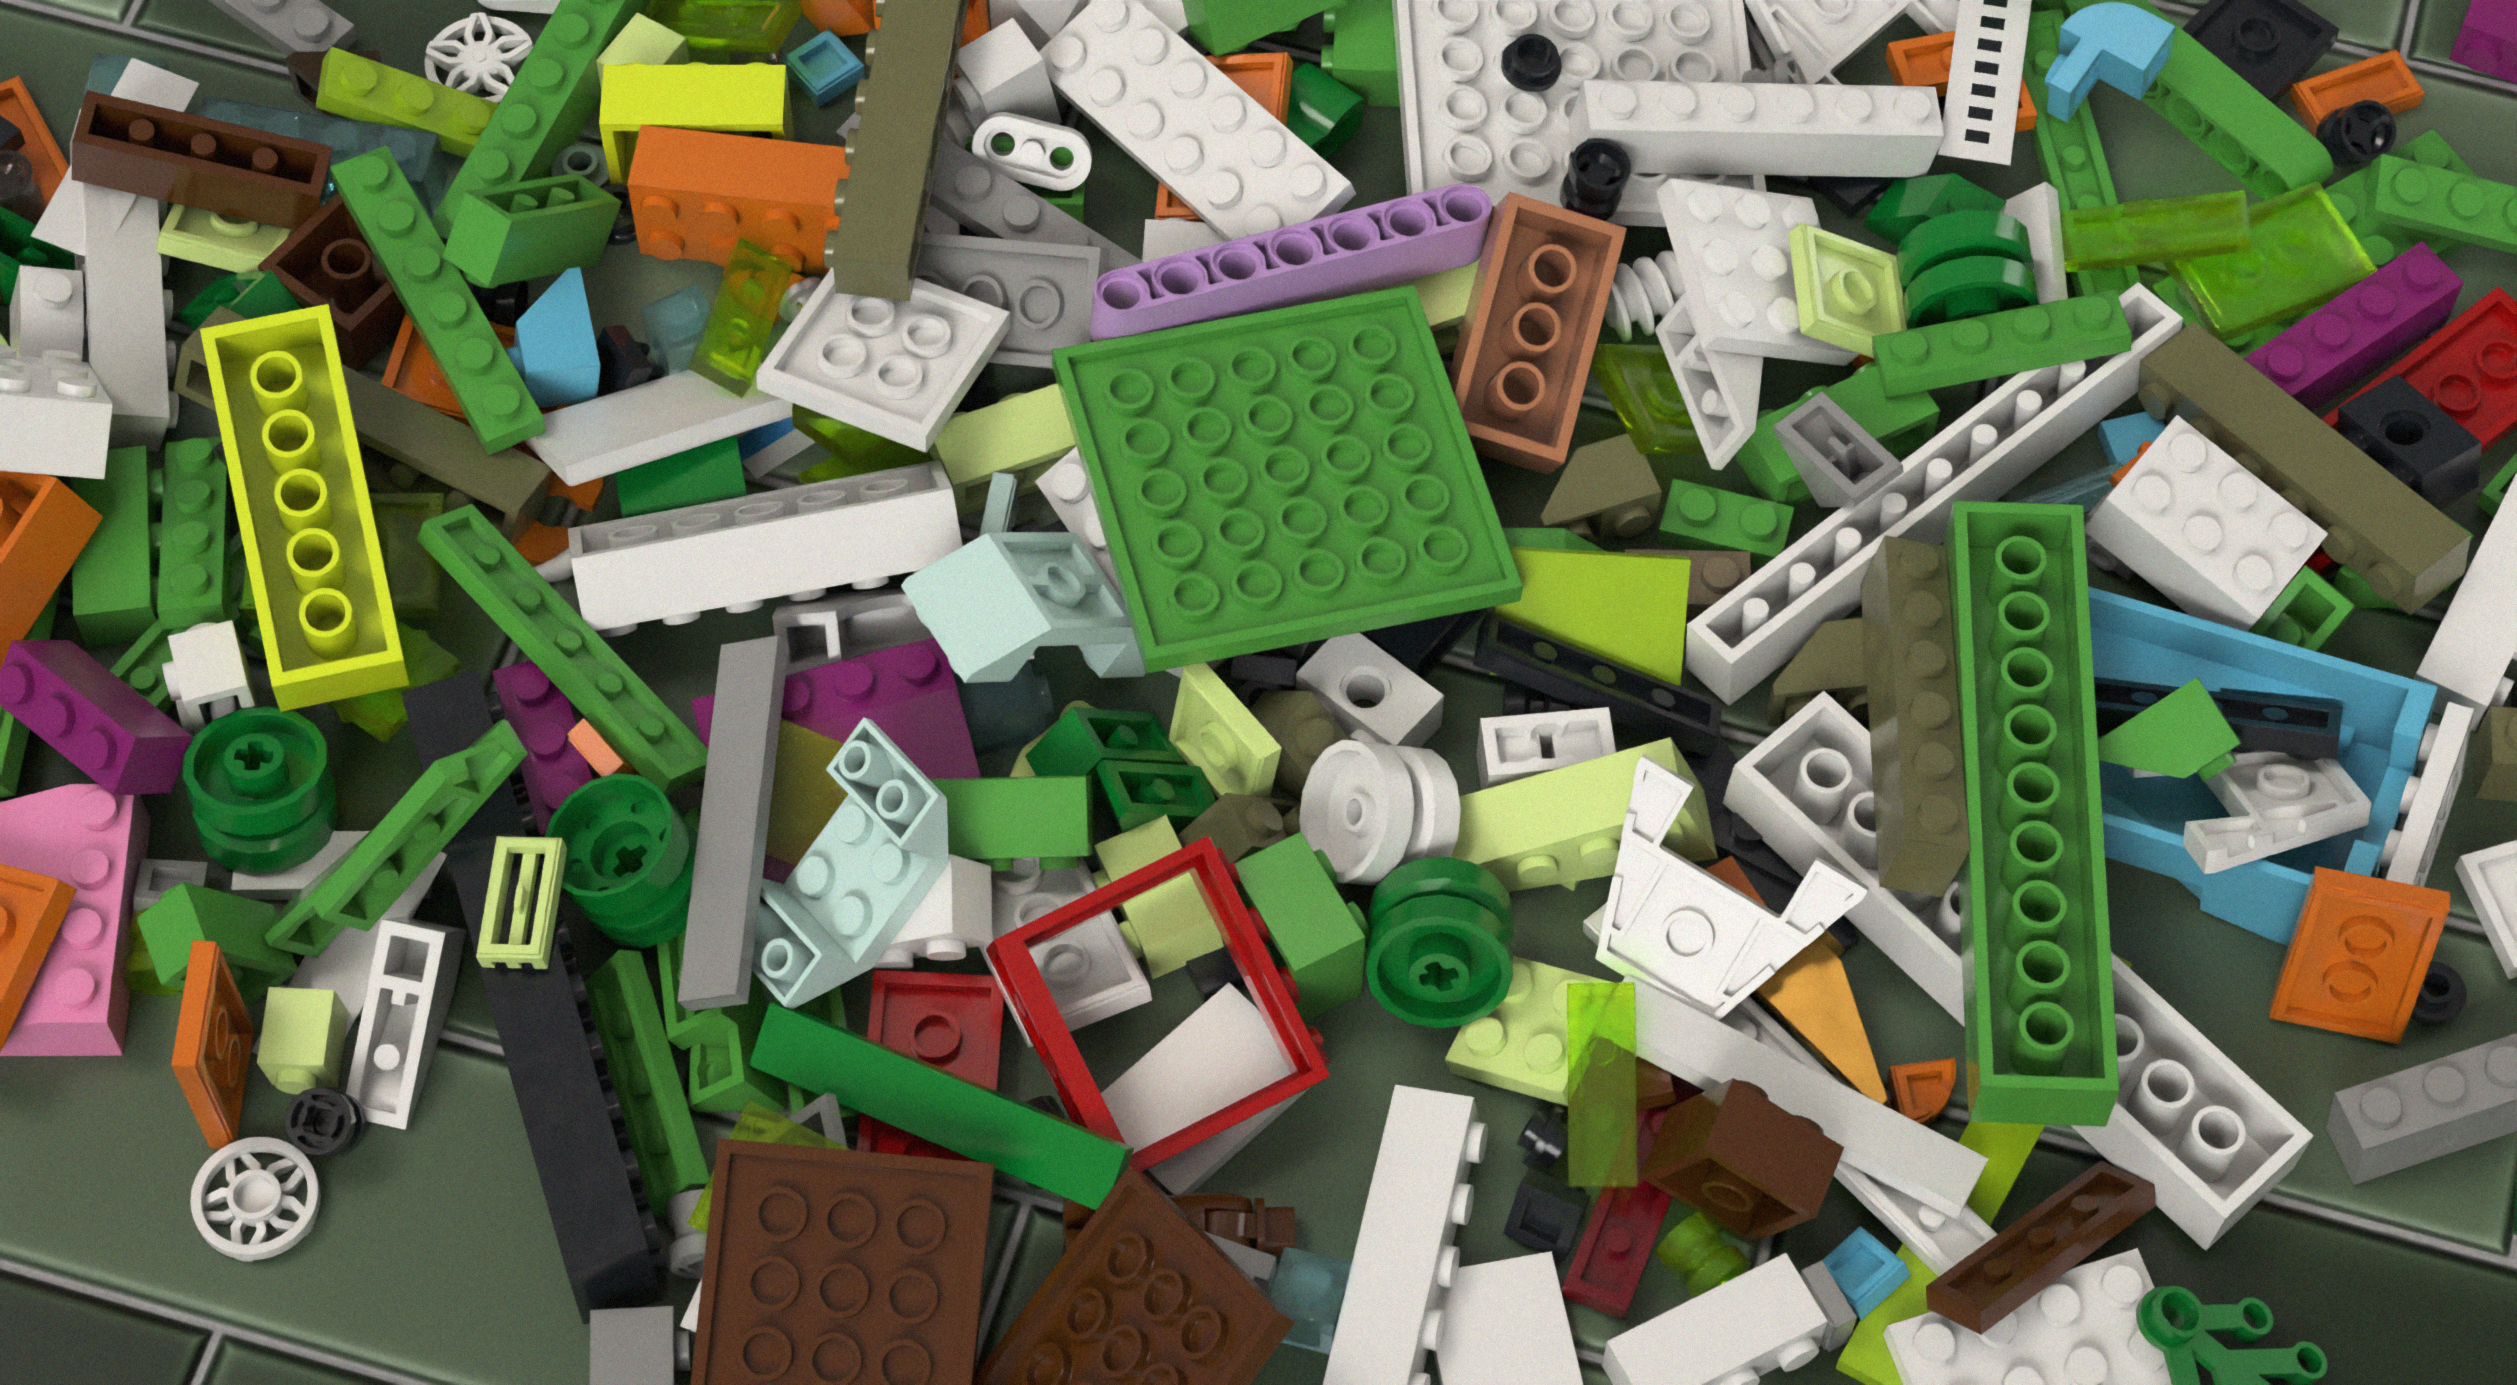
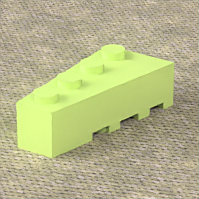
[1450,737,1718,892]

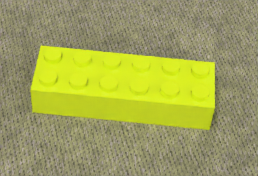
[200,304,410,712]

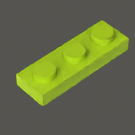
[316,46,499,158]

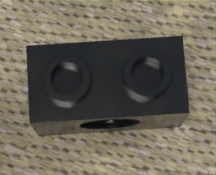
[2337,374,2482,510]

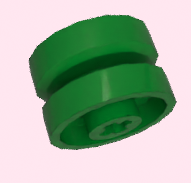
[1896,210,2040,330]
[183,706,339,874]
[1365,856,1514,1028]

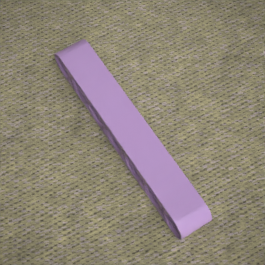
[1090,183,1492,342]

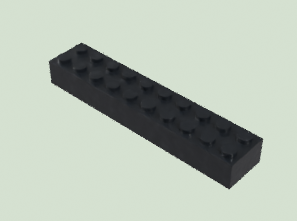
[401,670,669,1324]

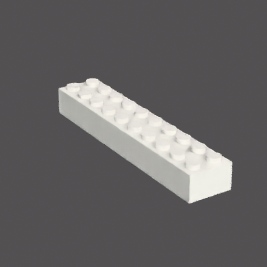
[1722,691,2314,1251]

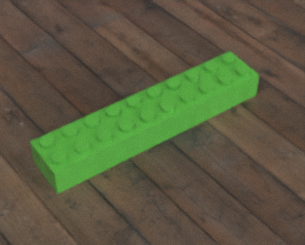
[1943,501,2120,1127]

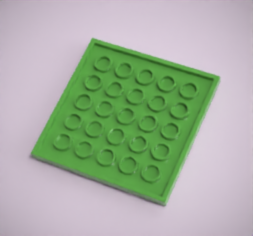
[1052,285,1523,674]

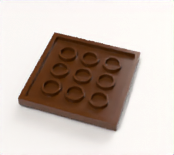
[690,1138,996,1385]
[974,1166,1296,1385]

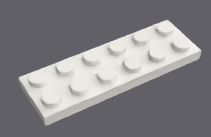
[1038,0,1356,241]

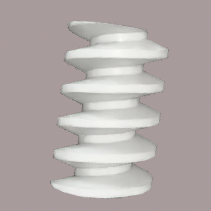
[1604,250,1685,342]

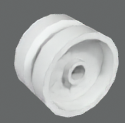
[1299,739,1461,886]

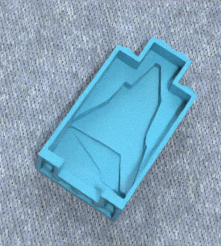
[2088,586,2438,946]

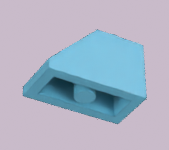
[504,267,601,408]

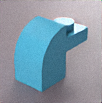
[2044,2,2175,123]

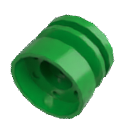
[544,773,698,948]

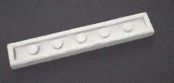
[1594,974,1988,1220]

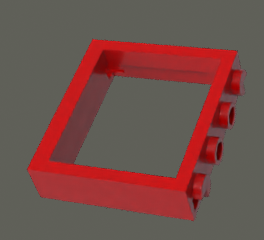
[985,835,1331,1173]

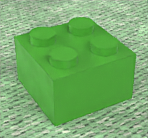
[1234,832,1370,1022]

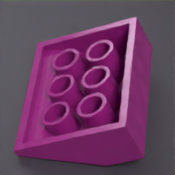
[691,637,981,884]

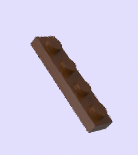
[1926,1160,2155,1335]

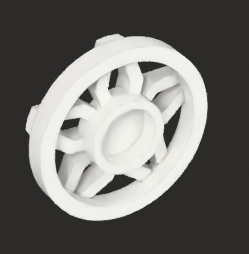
[425,12,534,104]
[190,1137,321,1262]

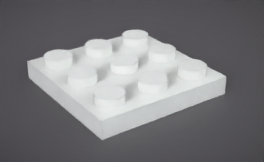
[1656,178,1859,366]
[756,268,1010,453]

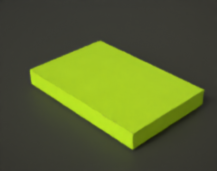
[1489,546,1691,685]

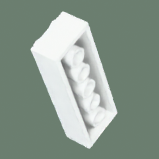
[568,460,963,637]

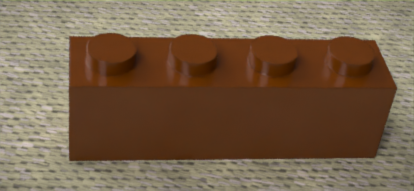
[71,90,333,231]

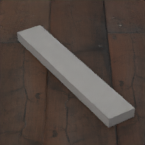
[677,635,789,1011]

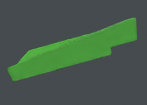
[264,719,528,959]
[657,806,788,1112]

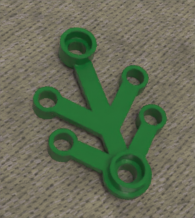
[2136,1286,2328,1385]

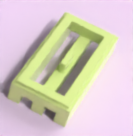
[476,836,567,969]

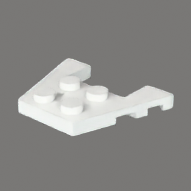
[1744,0,1959,85]
[2124,750,2371,874]
[1595,754,1869,1021]

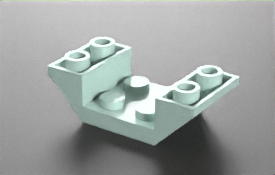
[901,532,1145,683]
[752,717,949,1009]

